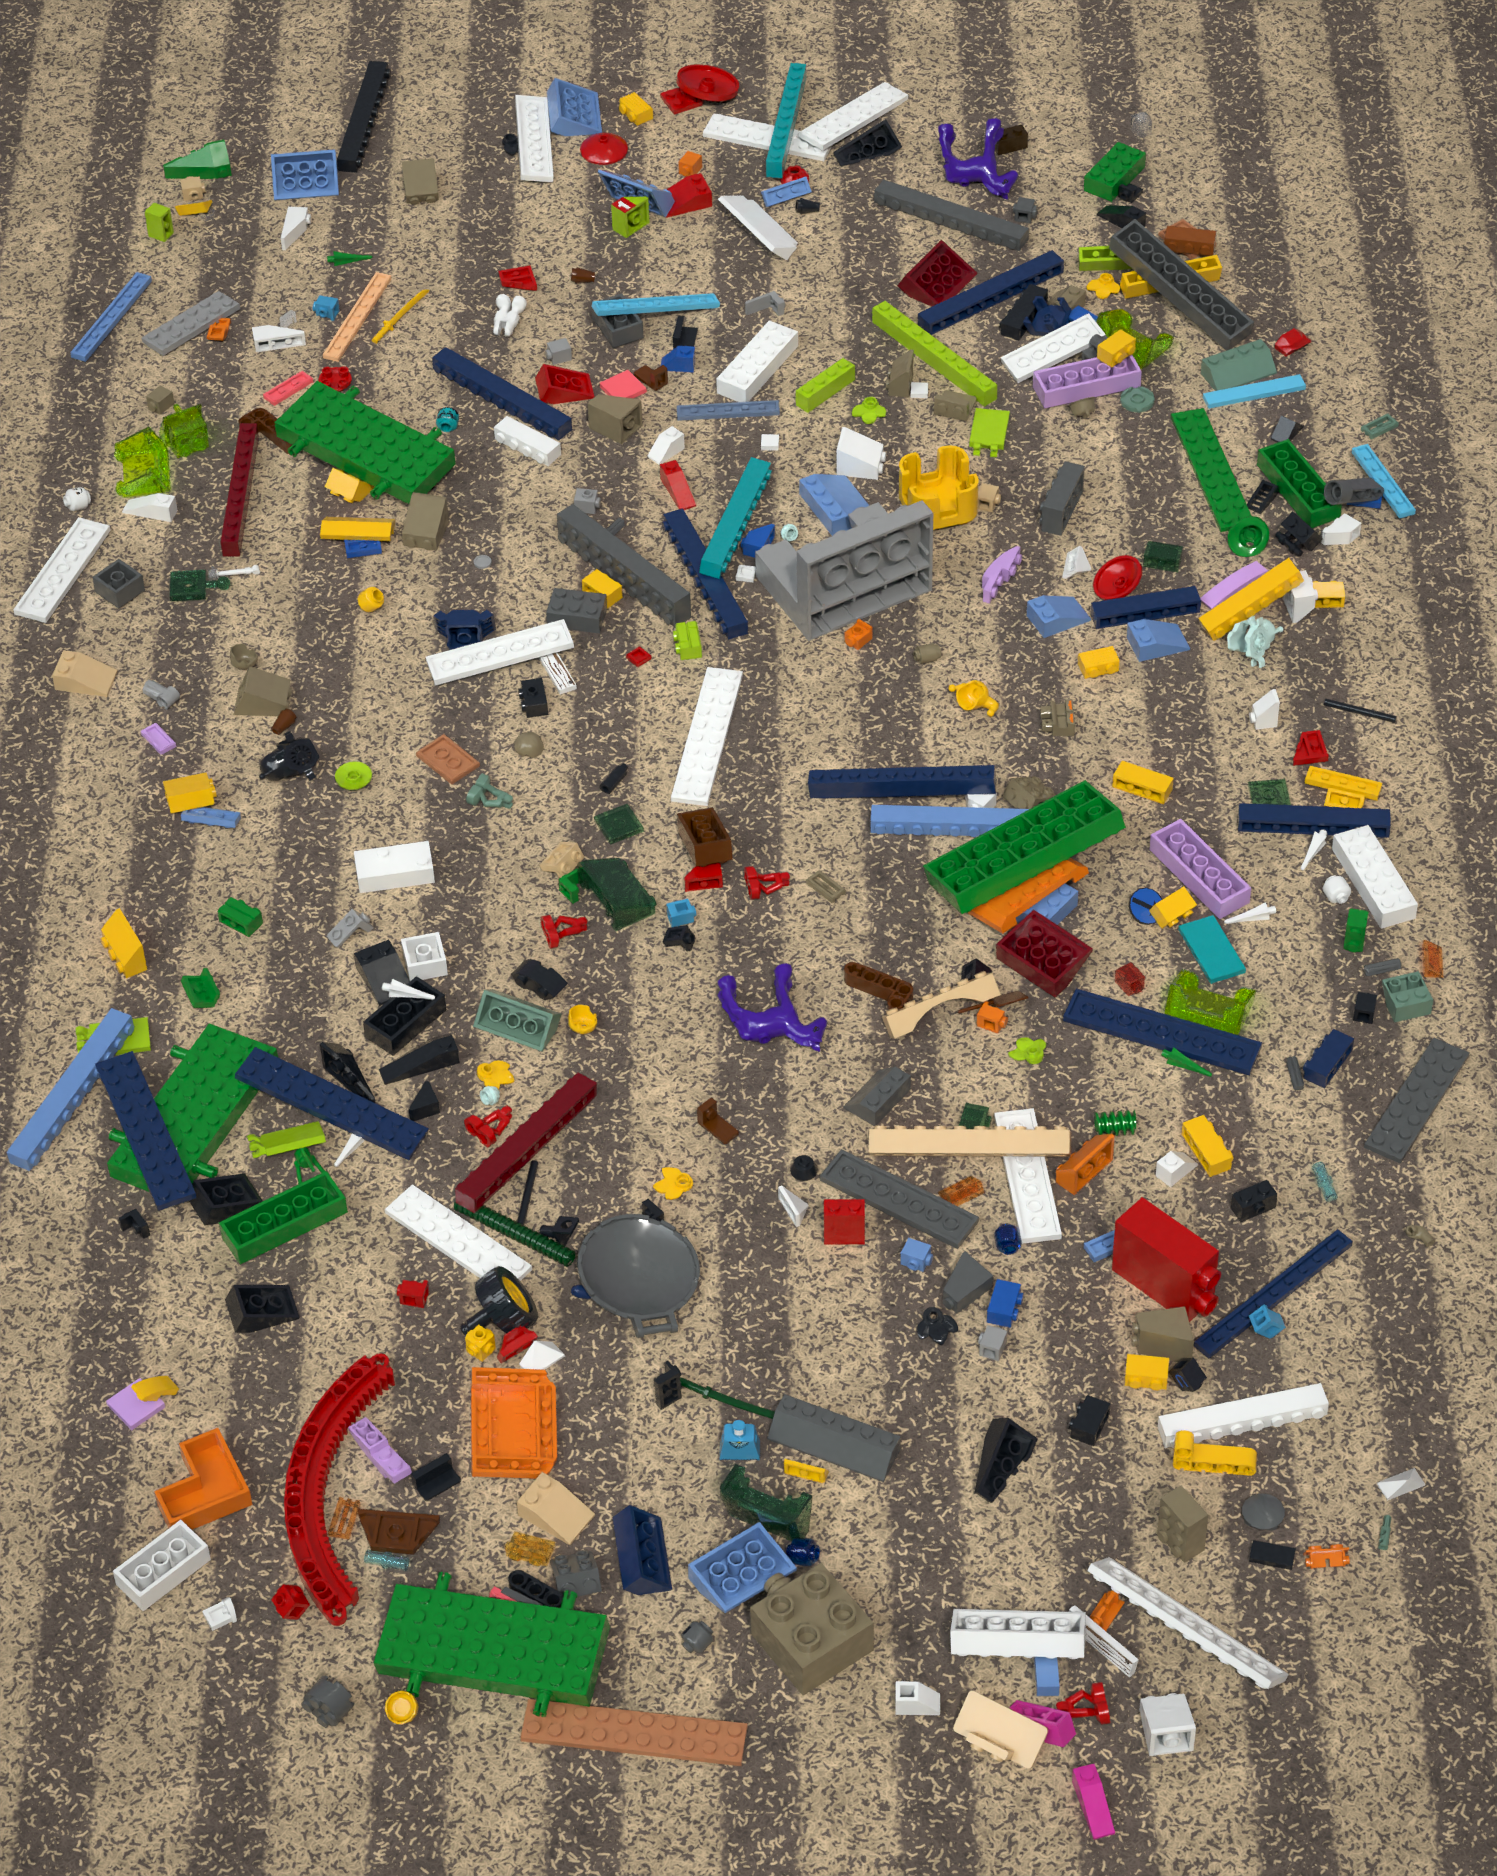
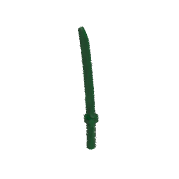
[680,1377,775,1419]

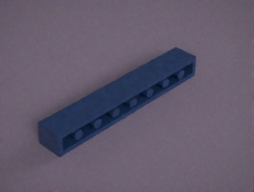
[1238,803,1391,838]

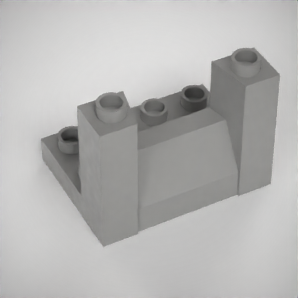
[755,500,933,641]

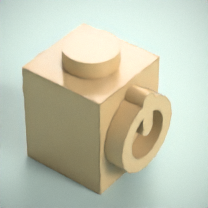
[180,177,205,201]
[978,483,1001,512]

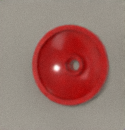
[580,132,628,165]
[1093,555,1143,600]

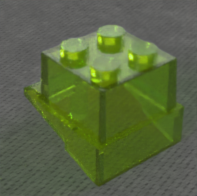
[159,404,209,459]

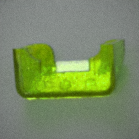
[1096,309,1174,369]
[114,426,171,498]
[1165,969,1257,1035]

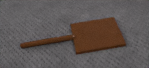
[958,991,1028,1014]

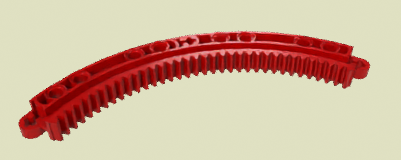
[284,1353,395,1626]

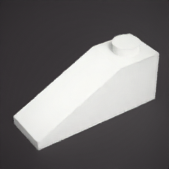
[281,207,311,250]
[252,325,306,352]
[122,493,178,522]

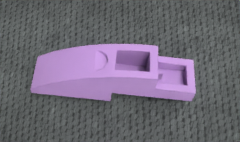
[982,546,1022,604]
[348,1417,412,1484]

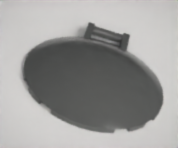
[577,1214,700,1338]

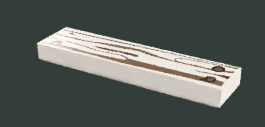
[538,652,577,694]
[1069,1605,1138,1677]

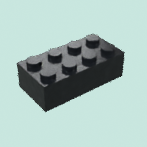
[363,976,447,1056]

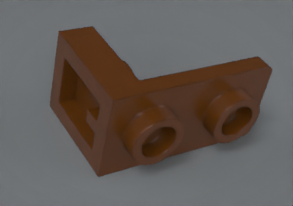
[634,365,668,391]
[697,1097,739,1144]

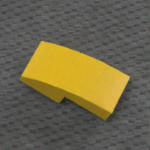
[131,1376,179,1402]

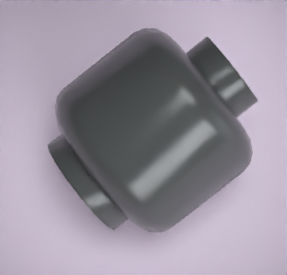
[681,1621,714,1654]

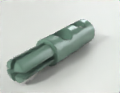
[1378,1515,1391,1550]

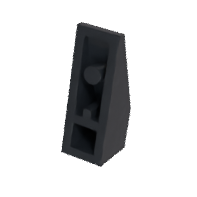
[1096,205,1146,228]

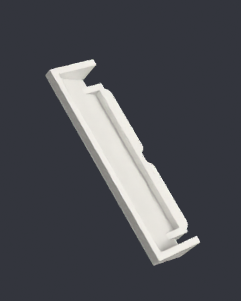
[718,196,798,260]

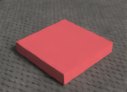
[600,370,647,398]

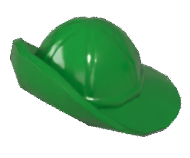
[1228,516,1270,557]

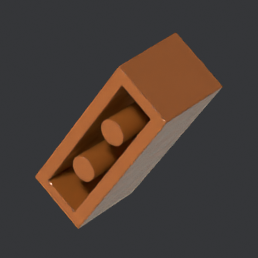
[1164,226,1217,256]

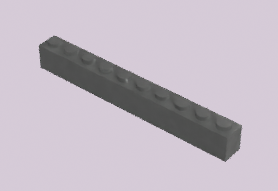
[874,179,1029,251]

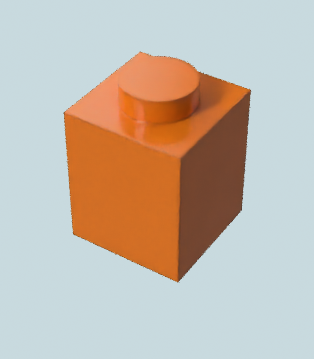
[678,151,702,176]

